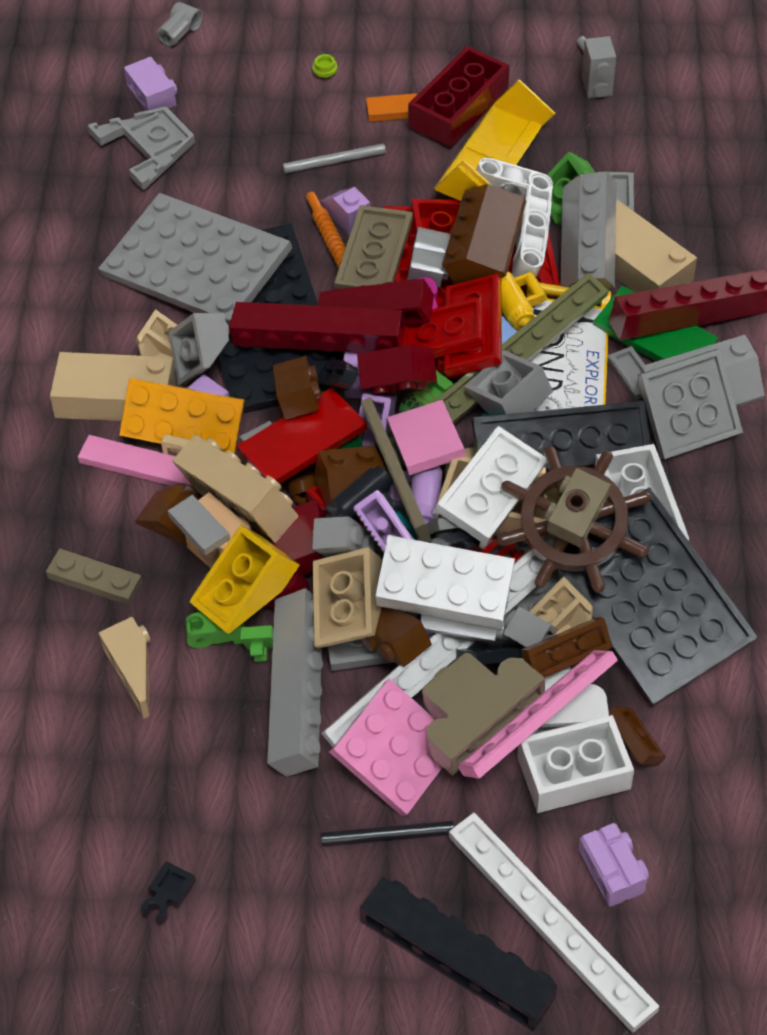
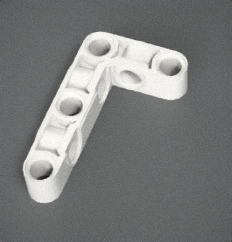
[476,158,553,285]

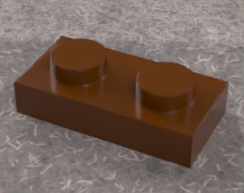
[609,706,666,766]

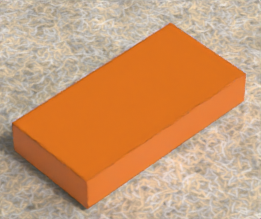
[366,93,417,122]

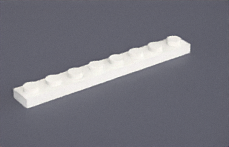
[449,813,660,1033]

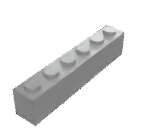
[267,588,323,777]

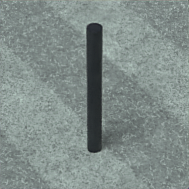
[321,821,454,846]

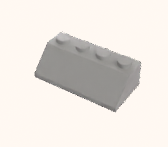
[561,171,617,289]
[636,335,765,407]

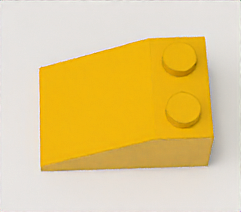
[189,525,300,634]

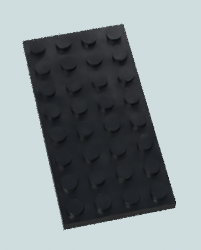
[217,223,336,414]

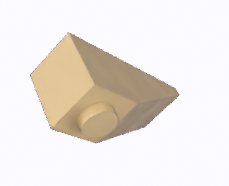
[99,617,151,719]

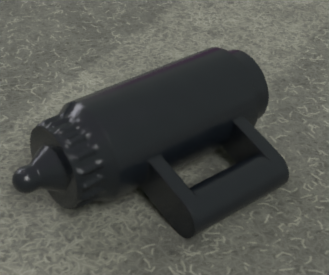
[323,466,399,529]

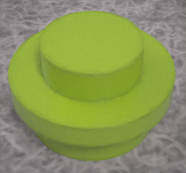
[312,54,338,78]

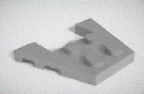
[88,106,195,190]

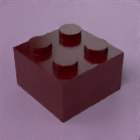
[357,345,437,395]

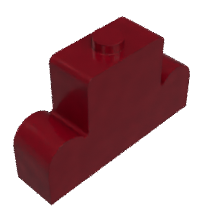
[251,500,326,612]

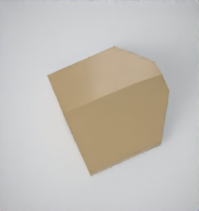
[136,309,177,372]
[529,577,593,635]

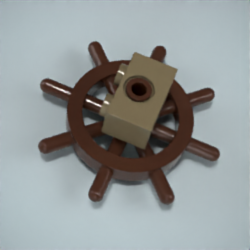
[496,446,651,593]

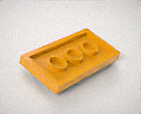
[119,377,245,454]

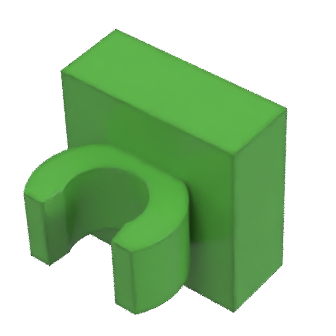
[240,625,274,662]

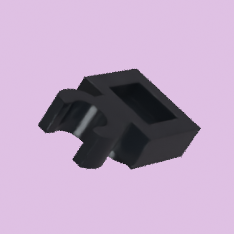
[141,861,196,925]

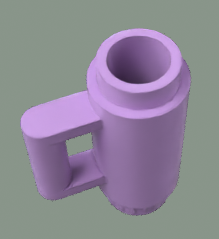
[389,466,442,524]

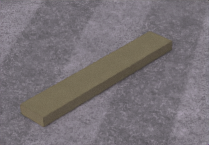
[361,397,431,542]

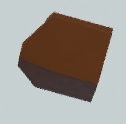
[135,484,199,546]

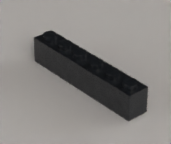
[360,876,558,1032]

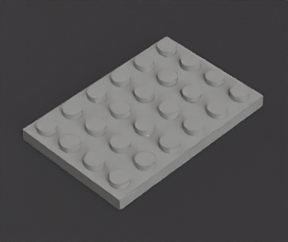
[98,193,292,326]

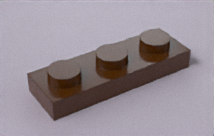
[521,617,612,677]

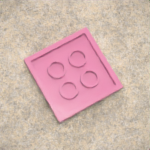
[329,678,443,817]

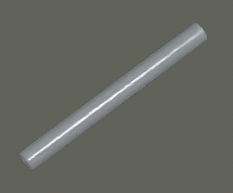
[282,143,386,174]

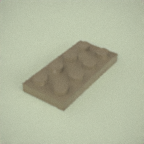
[334,205,413,289]

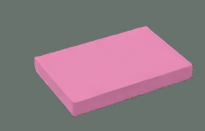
[387,400,466,475]

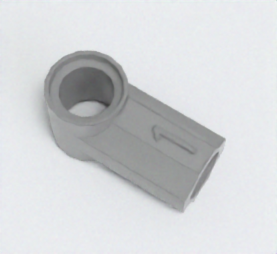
[156,2,203,48]

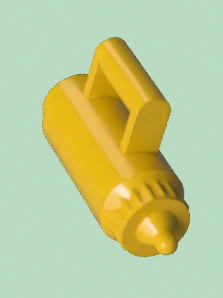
[501,272,547,330]

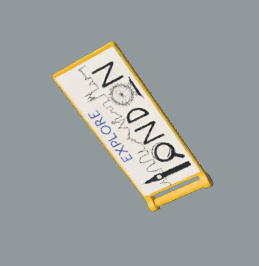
[526,280,611,468]

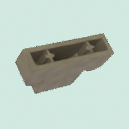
[422,653,545,776]

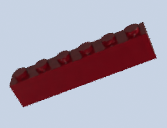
[608,269,767,340]
[229,302,405,353]

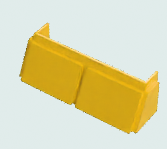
[434,80,555,201]

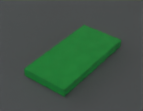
[593,286,719,362]

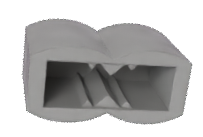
[407,227,450,287]

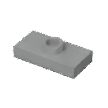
[426,517,461,538]

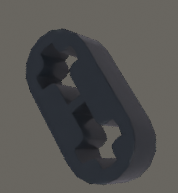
[319,360,358,391]

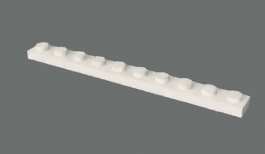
[321,535,556,747]

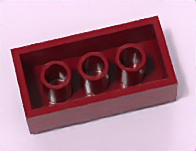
[408,46,510,147]

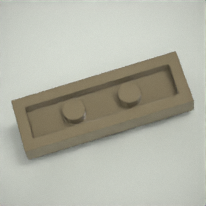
[46,548,142,606]

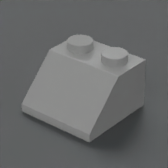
[168,313,229,386]
[464,350,553,416]

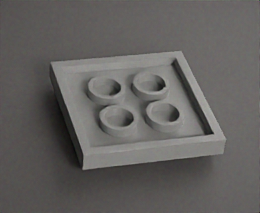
[637,349,743,459]

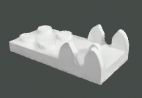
[432,426,547,551]

